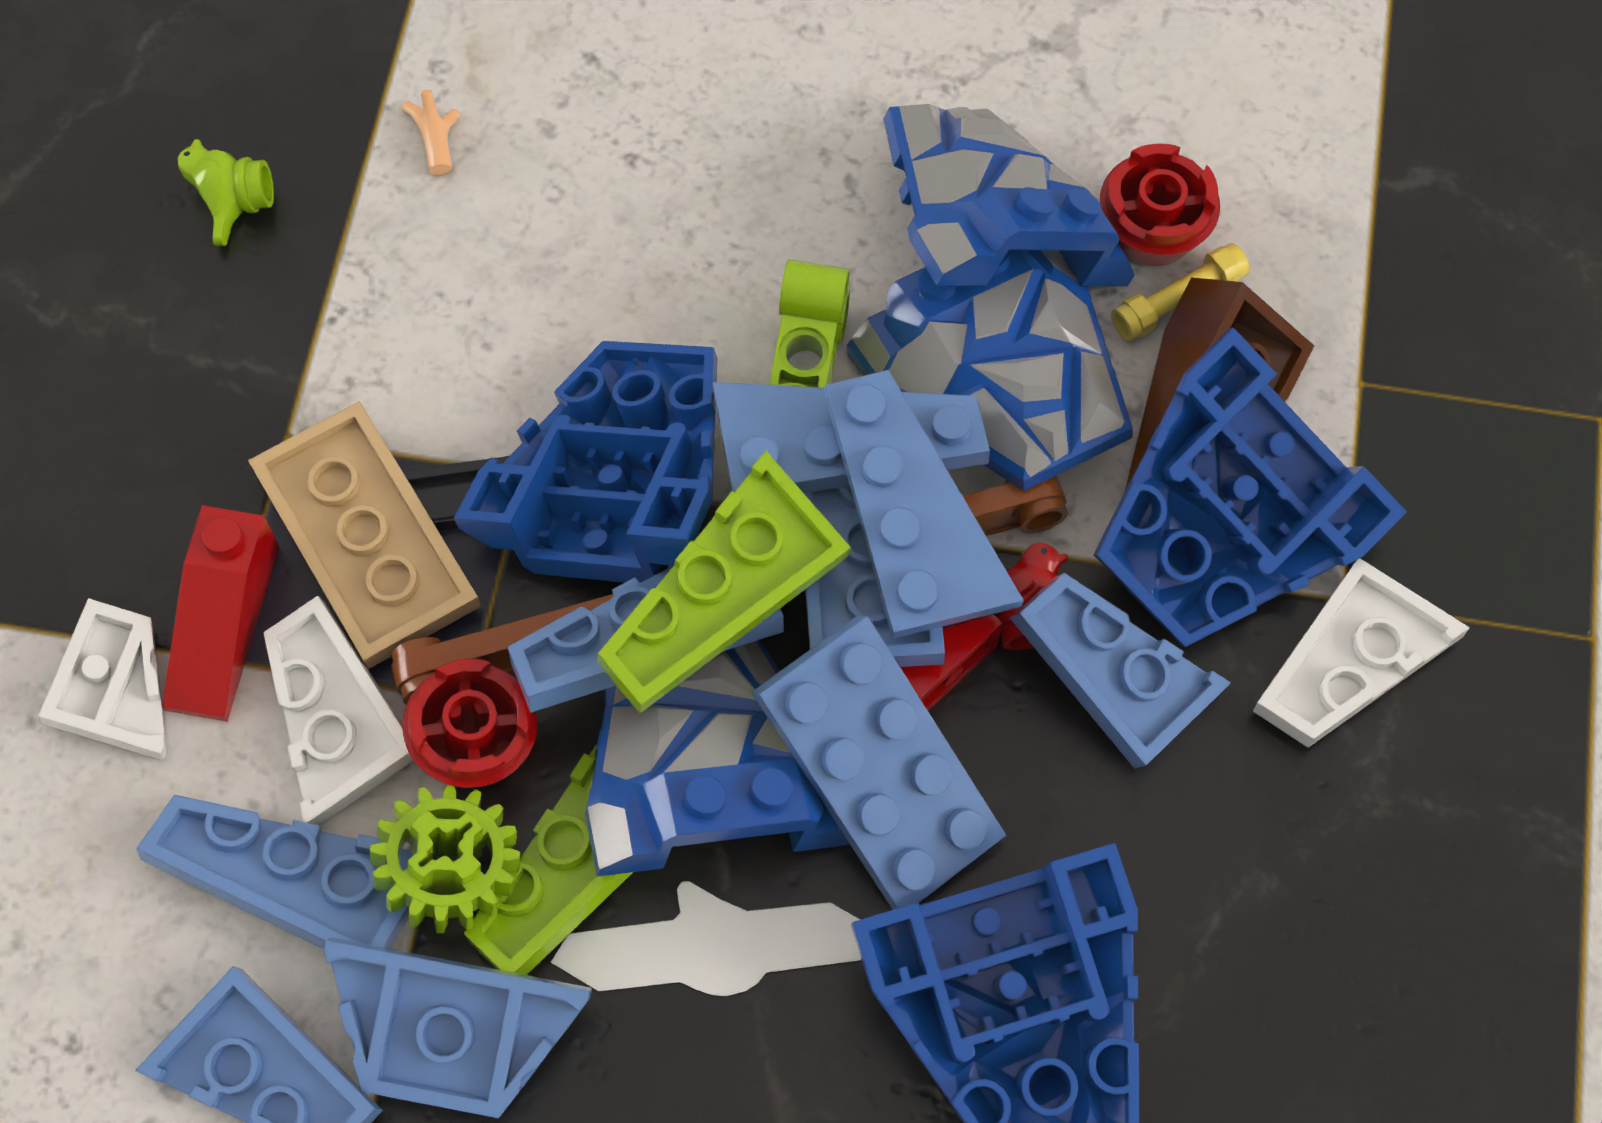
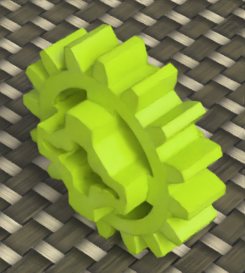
[370,785,520,933]

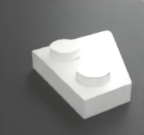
[38,598,167,761]

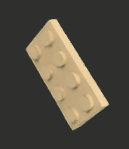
[248,401,481,669]

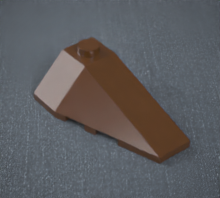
[1125,277,1315,490]

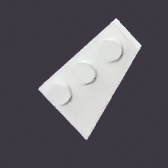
[1253,558,1470,748]
[263,596,414,825]

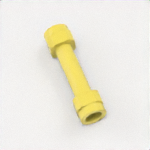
[1111,243,1250,342]

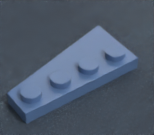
[824,370,1024,639]

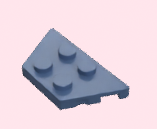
[323,938,592,1118]

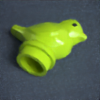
[178,139,274,247]

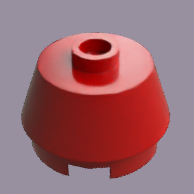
[1100,143,1220,266]
[402,659,537,788]

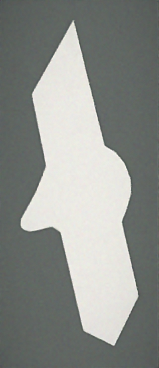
[550,881,862,996]

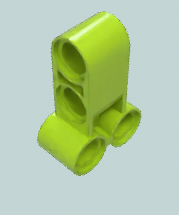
[769,259,850,388]

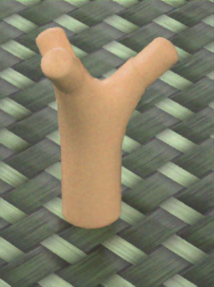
[402,90,460,176]

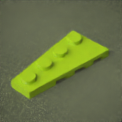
[597,450,851,713]
[464,744,633,975]

